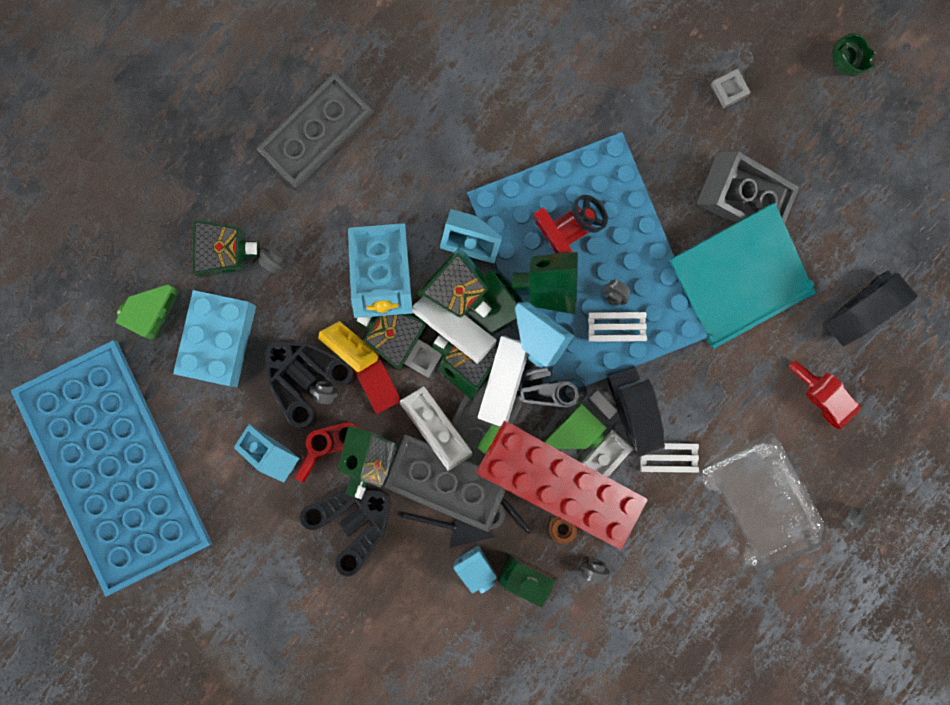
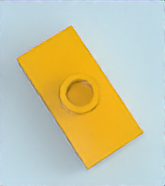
[318,321,380,372]

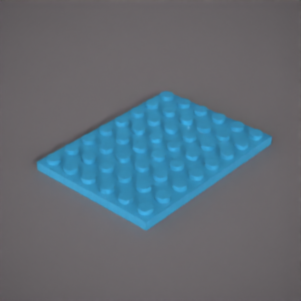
[467,132,708,394]

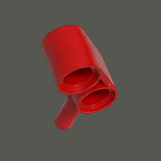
[788,360,861,430]
[294,423,361,483]

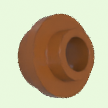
[549,516,577,544]

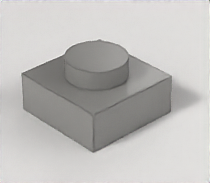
[711,69,751,108]
[404,339,443,378]
[587,390,617,419]

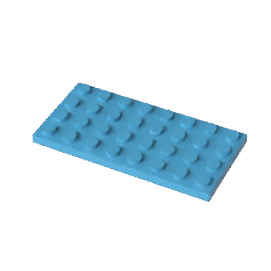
[11,340,212,597]

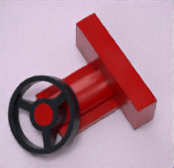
[533,195,608,254]

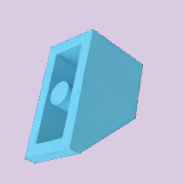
[440,209,502,264]
[515,302,574,367]
[234,424,299,483]
[453,545,497,594]

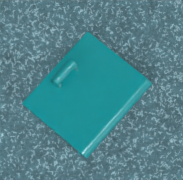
[669,203,816,349]

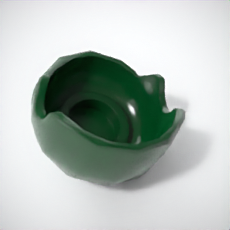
[832,33,876,77]

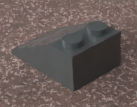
[697,151,800,224]

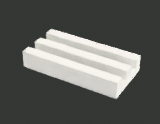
[588,312,647,342]
[640,443,699,473]

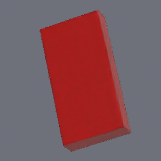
[354,356,401,414]

